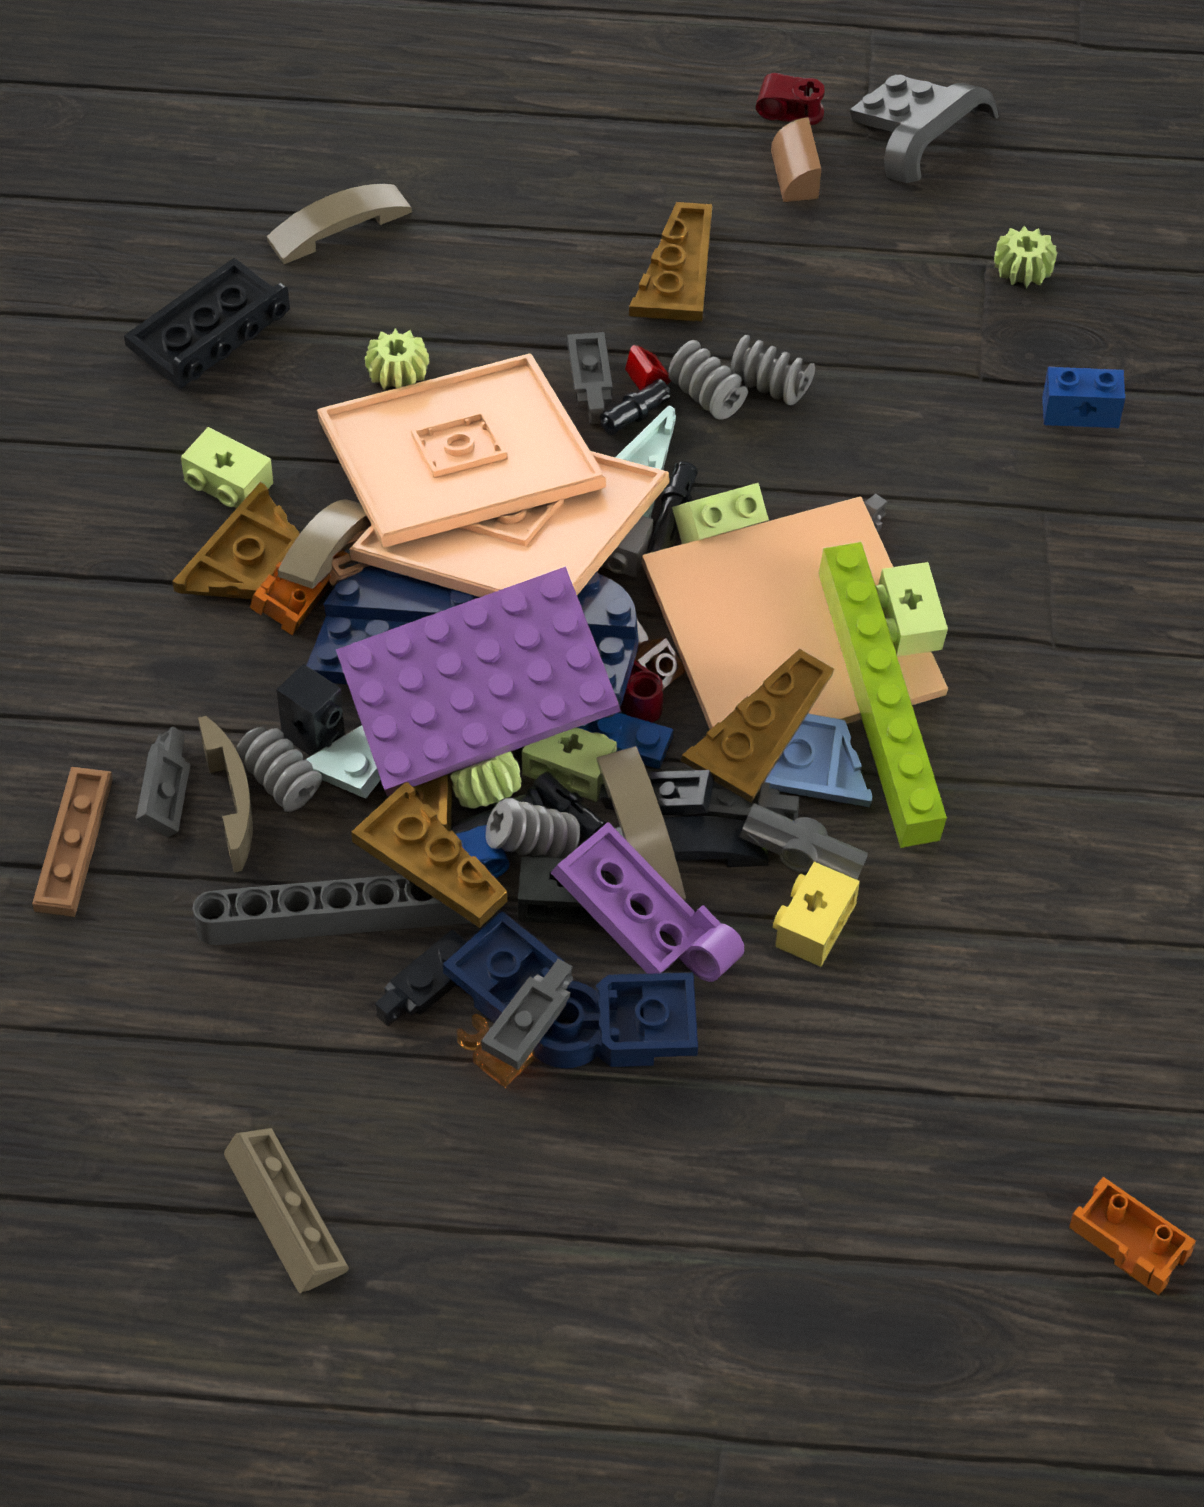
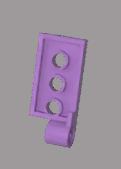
[551,822,744,982]

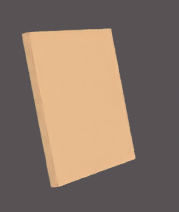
[317,354,606,548]
[349,451,669,597]
[641,496,948,729]

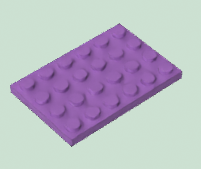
[336,566,620,796]

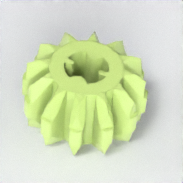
[994,226,1057,288]
[365,328,429,390]
[450,751,522,809]

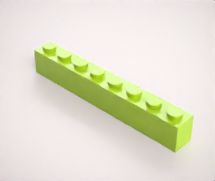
[818,542,947,848]

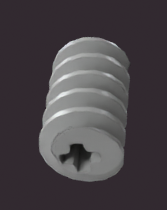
[730,335,815,405]
[668,340,748,420]
[236,727,323,812]
[486,798,580,859]

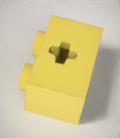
[773,862,860,967]

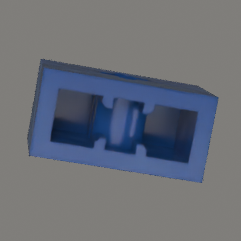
[1042,367,1125,428]

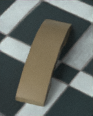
[267,184,412,264]
[277,499,371,589]
[198,716,253,873]
[597,746,686,901]

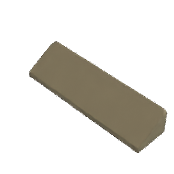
[224,1128,349,1293]

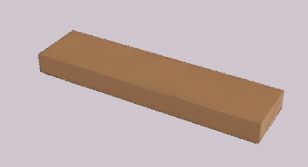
[32,767,113,917]

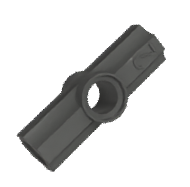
[739,803,868,880]

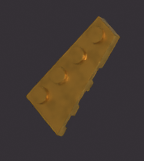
[629,202,712,321]
[681,649,834,802]
[351,782,507,928]

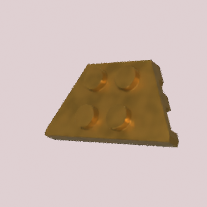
[172,482,300,599]

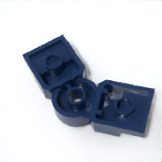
[443,911,698,1068]

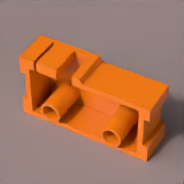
[250,551,348,635]
[1069,1177,1196,1295]

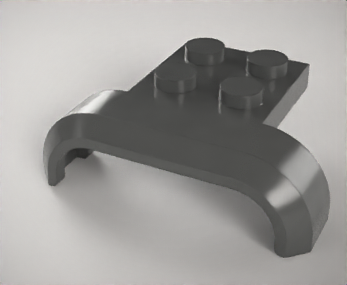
[850,74,999,183]

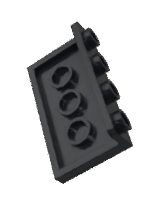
[124,258,290,389]

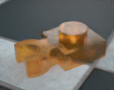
[456,1014,534,1088]

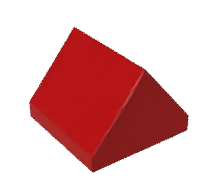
[625,345,671,390]

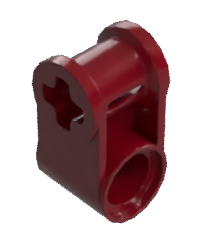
[755,73,825,125]
[620,661,663,723]

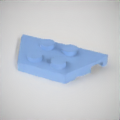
[765,714,872,807]

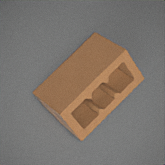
[771,117,821,202]

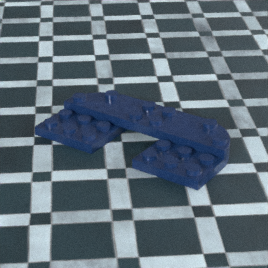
[306,565,639,706]

